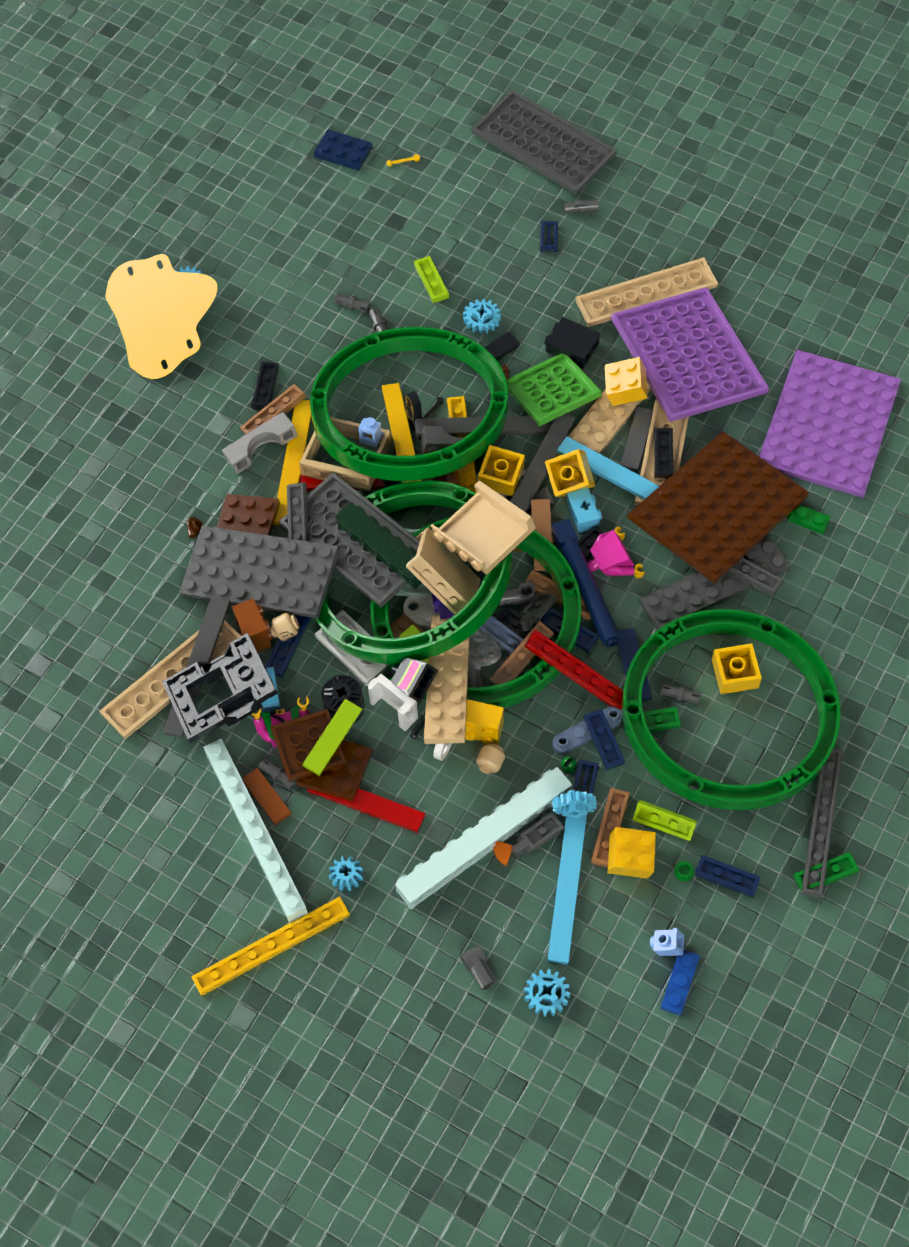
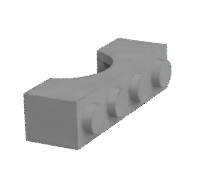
[222,412,298,474]

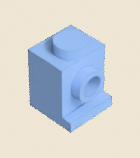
[358,417,383,447]
[650,928,684,956]

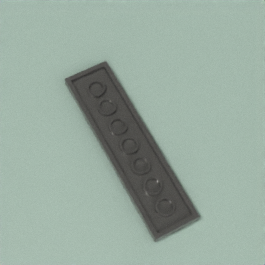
[639,537,790,630]

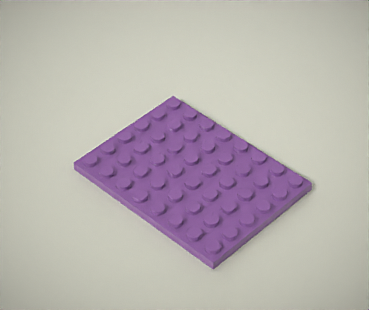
[611,287,769,422]
[759,350,901,498]

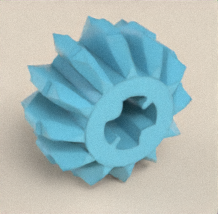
[329,856,364,891]

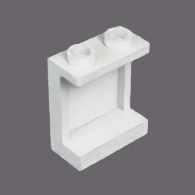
[368,674,418,731]

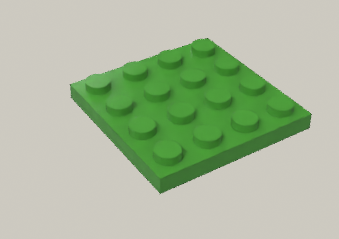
[506,353,602,426]

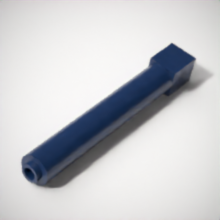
[551,518,621,647]

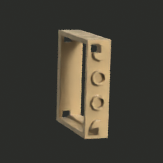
[299,417,391,491]

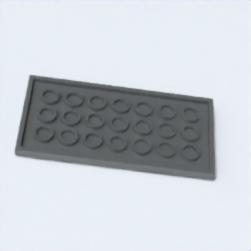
[472,90,617,195]
[279,473,420,608]
[179,526,340,618]

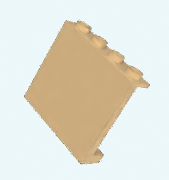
[431,480,536,575]
[406,527,481,615]

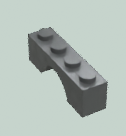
[421,426,498,455]

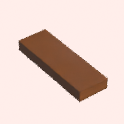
[241,768,292,826]

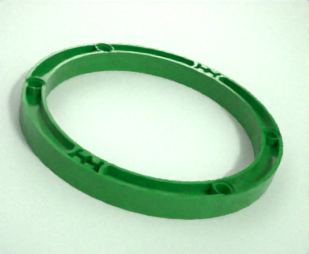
[310,327,508,481]
[315,480,512,664]
[370,518,581,708]
[622,609,841,810]

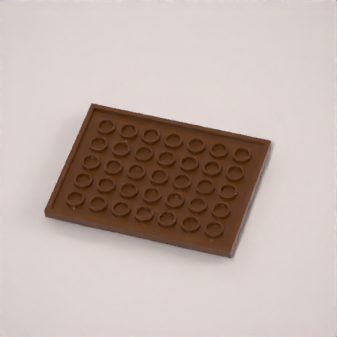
[627,431,809,584]

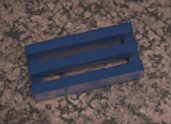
[540,221,558,252]
[573,760,599,794]

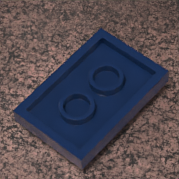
[314,129,373,171]

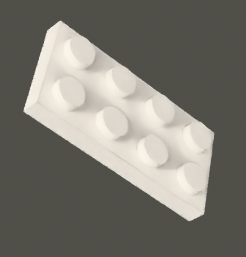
[315,610,388,686]

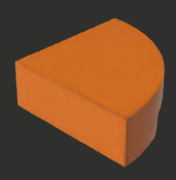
[493,841,513,866]

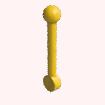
[386,154,420,167]

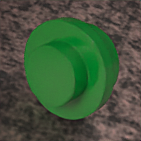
[674,861,694,882]

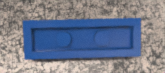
[660,950,700,1016]

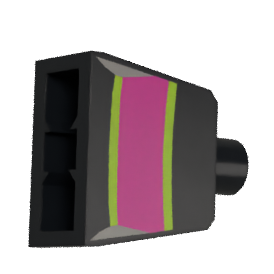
[391,658,439,704]

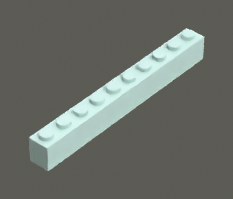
[203,739,308,923]
[395,767,572,909]

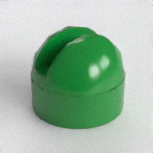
[561,756,577,774]

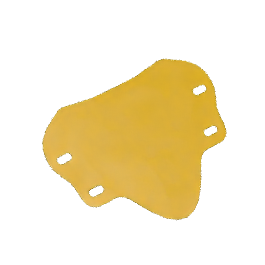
[105,254,217,379]

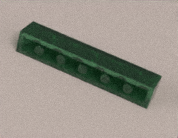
[335,502,422,589]

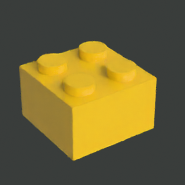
[605,357,648,406]
[478,445,525,497]
[545,449,595,498]
[712,643,762,694]
[465,699,504,745]
[608,827,656,879]

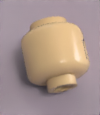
[270,612,300,641]
[476,743,505,774]

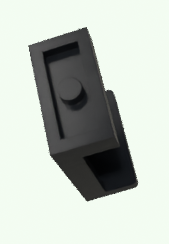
[544,317,600,369]

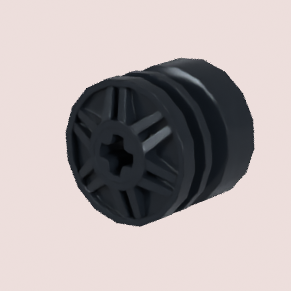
[321,675,365,723]

